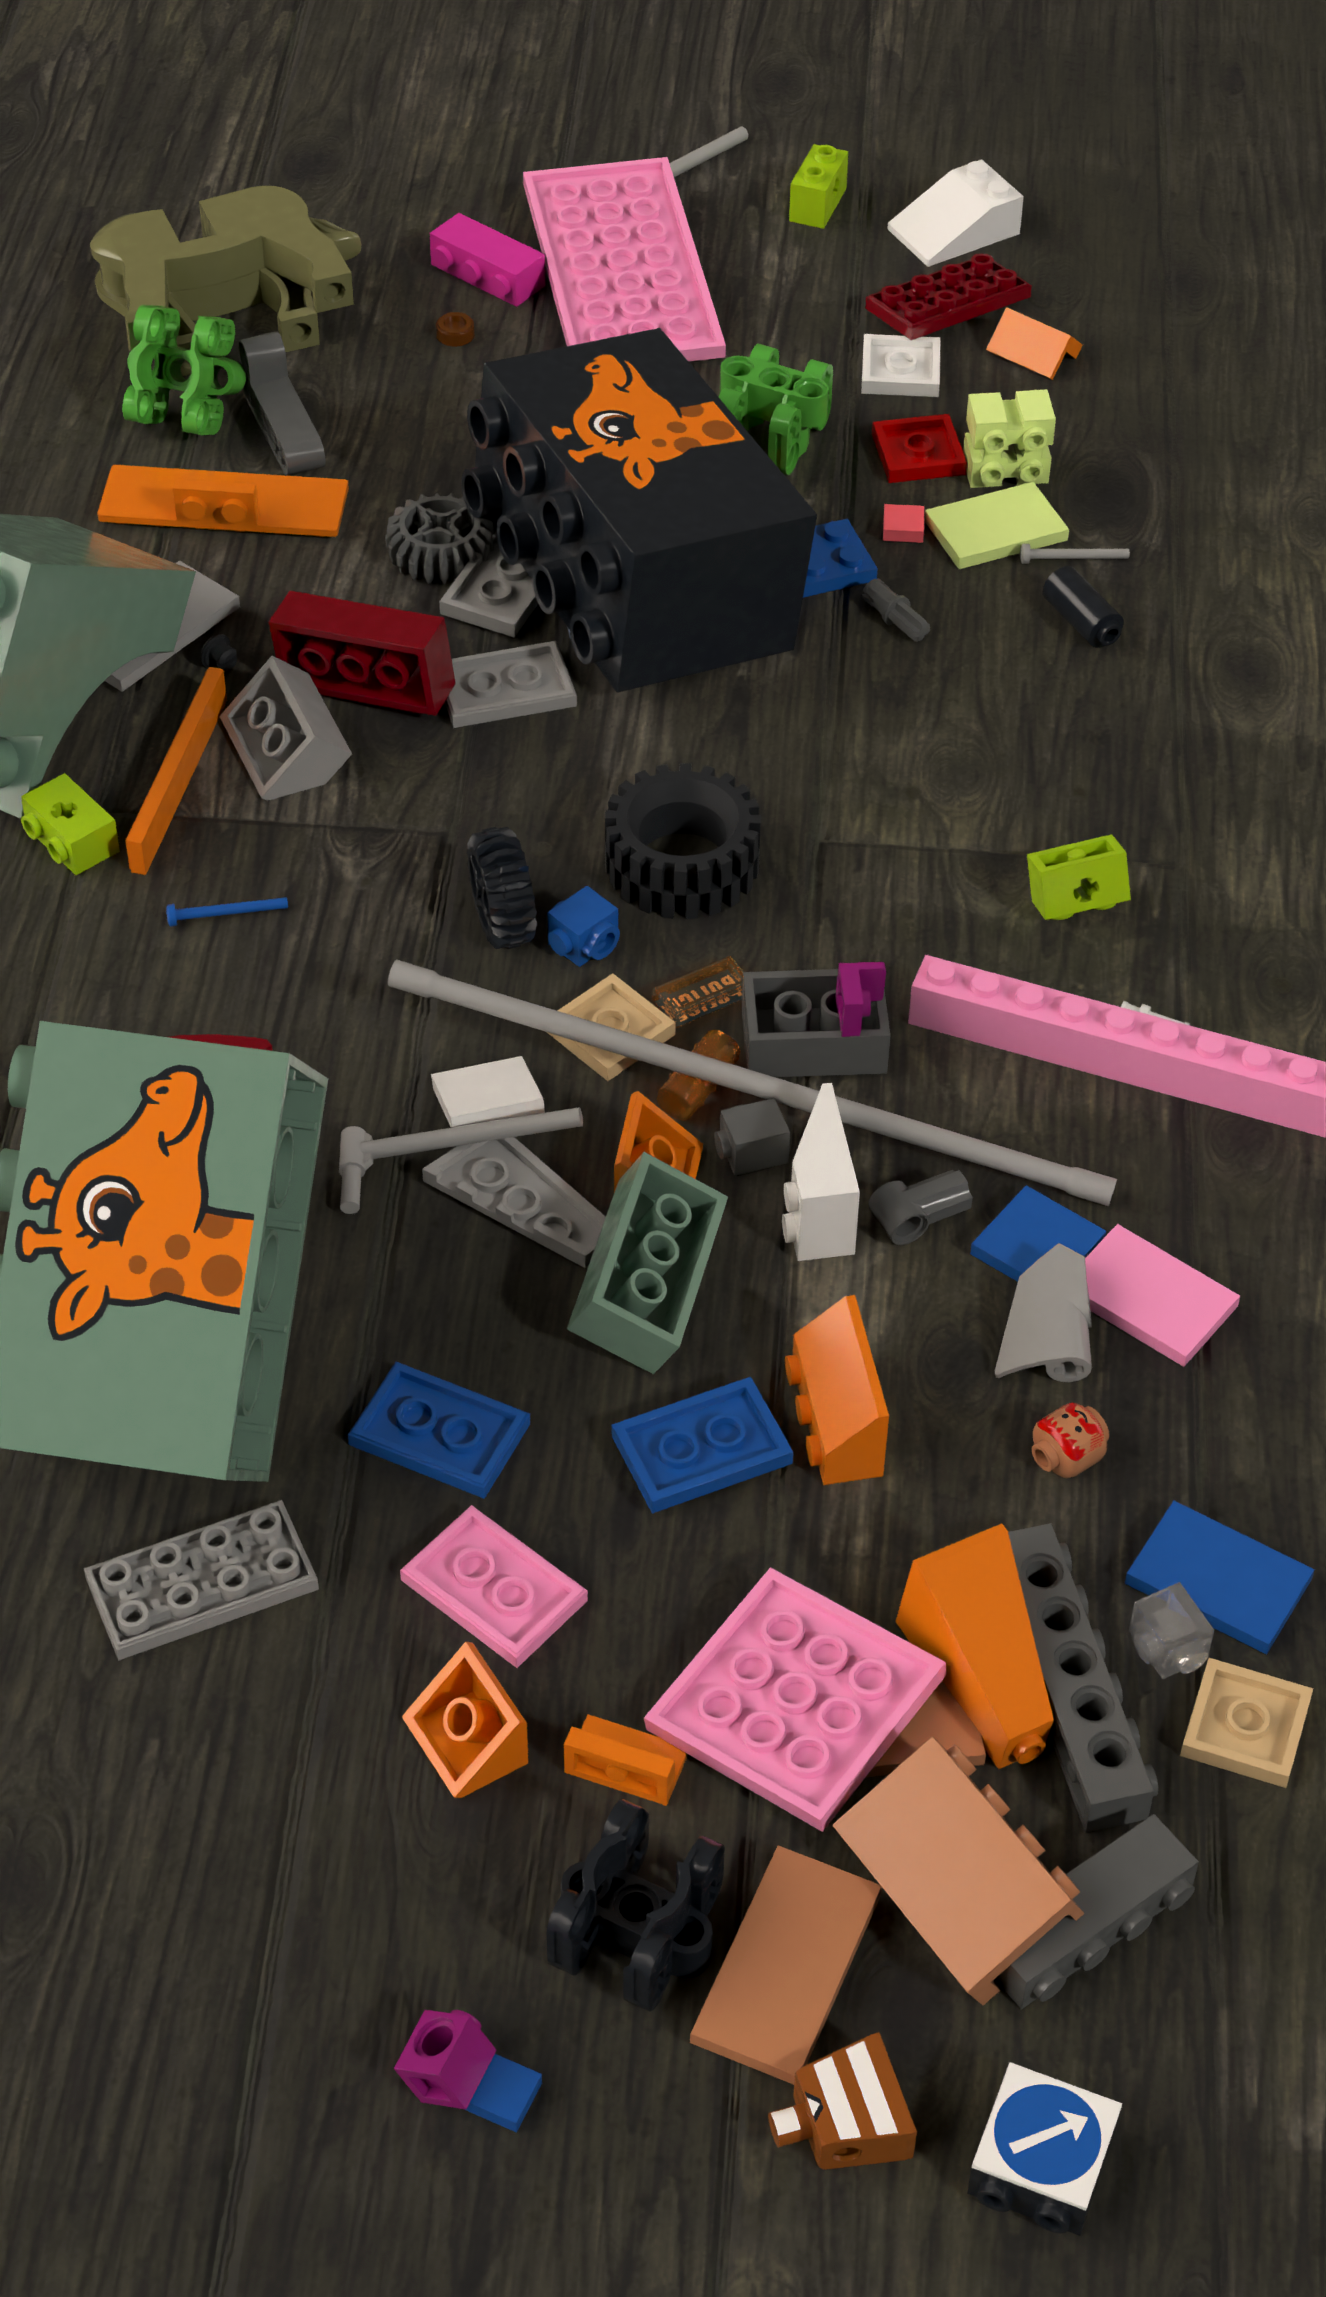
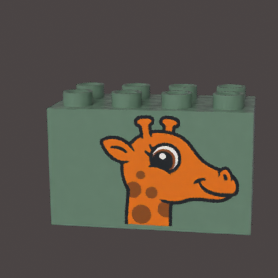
[0,1021,328,1482]

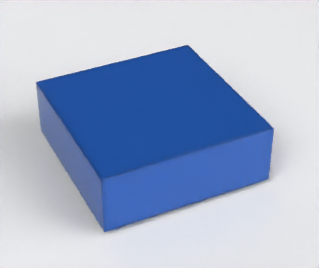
[464,2054,542,2133]

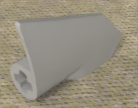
[995,1243,1092,1382]

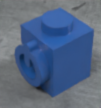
[548,886,620,967]

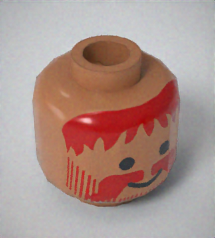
[1032,1402,1109,1478]

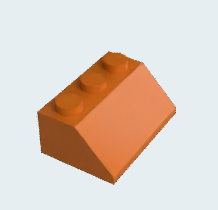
[785,1295,889,1485]

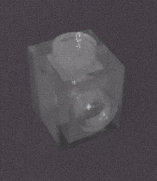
[1129,1582,1214,1679]

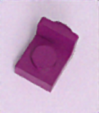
[836,962,886,1037]

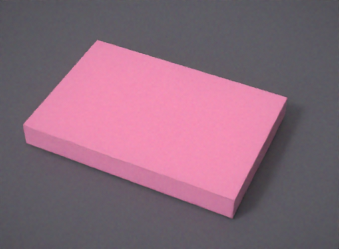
[1085,1224,1240,1367]
[400,1505,588,1668]

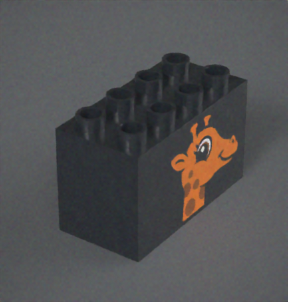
[462,328,817,693]

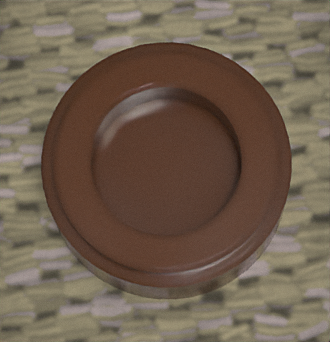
[436,312,475,347]

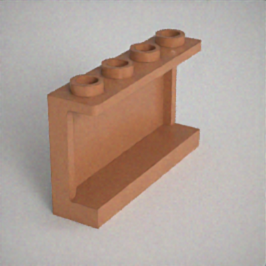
[832,1736,1085,2005]

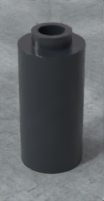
[1043,566,1124,648]

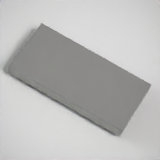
[105,561,240,692]
[84,1500,319,1661]

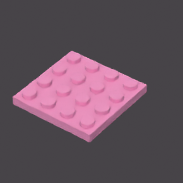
[644,1567,947,1832]

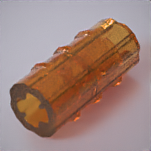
[657,1030,741,1121]

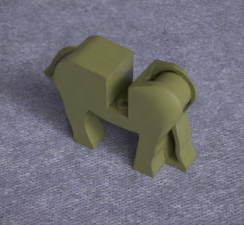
[90,186,362,376]

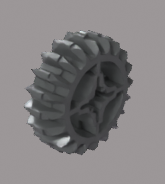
[385,492,495,585]

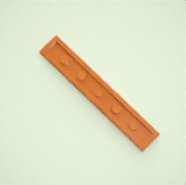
[125,667,227,875]

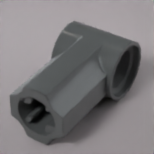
[868,1170,973,1245]

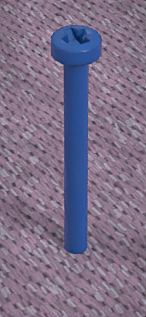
[166,897,288,927]

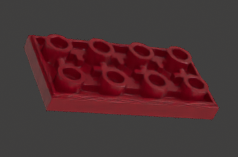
[865,254,1032,340]

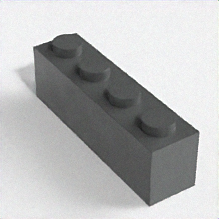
[995,1814,1199,2010]

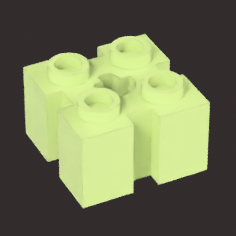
[963,389,1056,488]

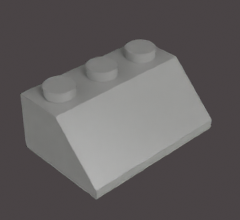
[219,656,352,801]

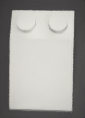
[887,159,1024,267]
[782,1083,860,1261]

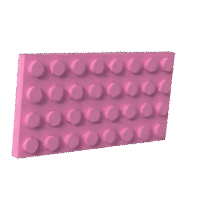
[523,157,726,362]

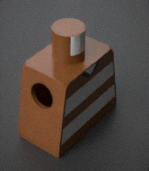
[768,2032,917,2170]

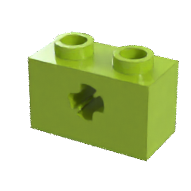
[789,144,849,229]
[21,773,120,875]
[1027,834,1131,920]

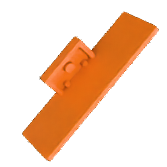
[98,465,349,537]

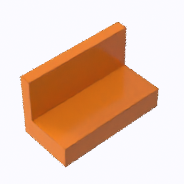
[986,307,1083,380]
[564,1714,688,1806]

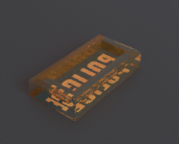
[652,956,744,1029]

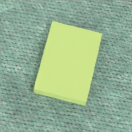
[924,482,1069,569]

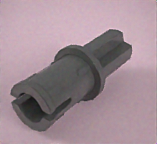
[862,578,930,642]

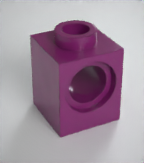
[394,2010,496,2109]

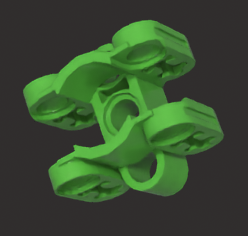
[122,305,246,435]
[718,344,833,475]

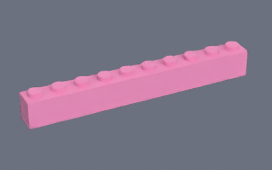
[908,955,1326,1138]

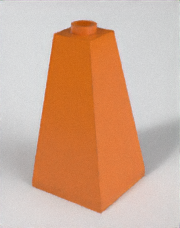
[895,1524,1054,1770]

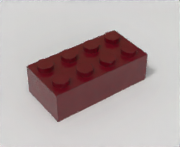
[268,590,456,716]

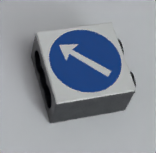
[967,2062,1122,2236]

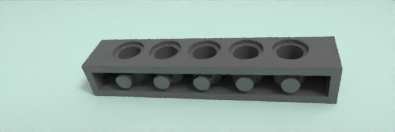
[1008,1523,1158,1833]

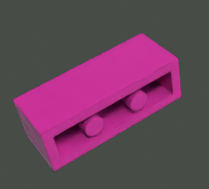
[430,213,546,307]

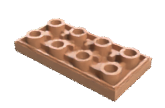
[690,1846,882,2085]

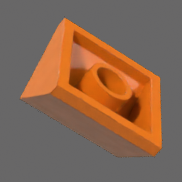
[614,1091,703,1193]
[402,1642,528,1798]

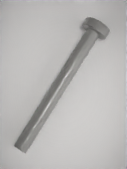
[1020,544,1130,564]

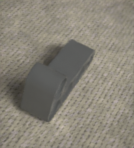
[238,331,326,476]

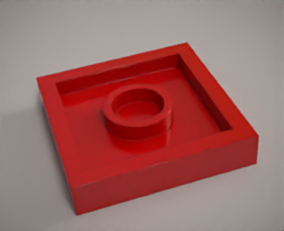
[872,414,967,483]

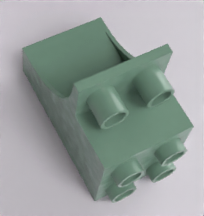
[0,514,196,818]

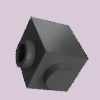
[714,1098,790,1176]

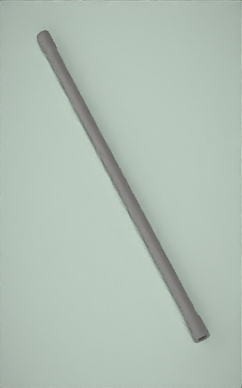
[388,959,1117,1207]

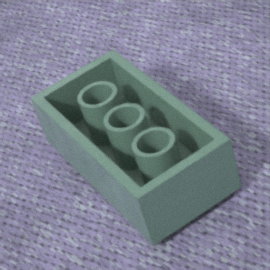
[567,1152,728,1374]

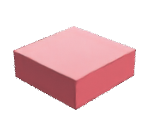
[883,504,924,543]

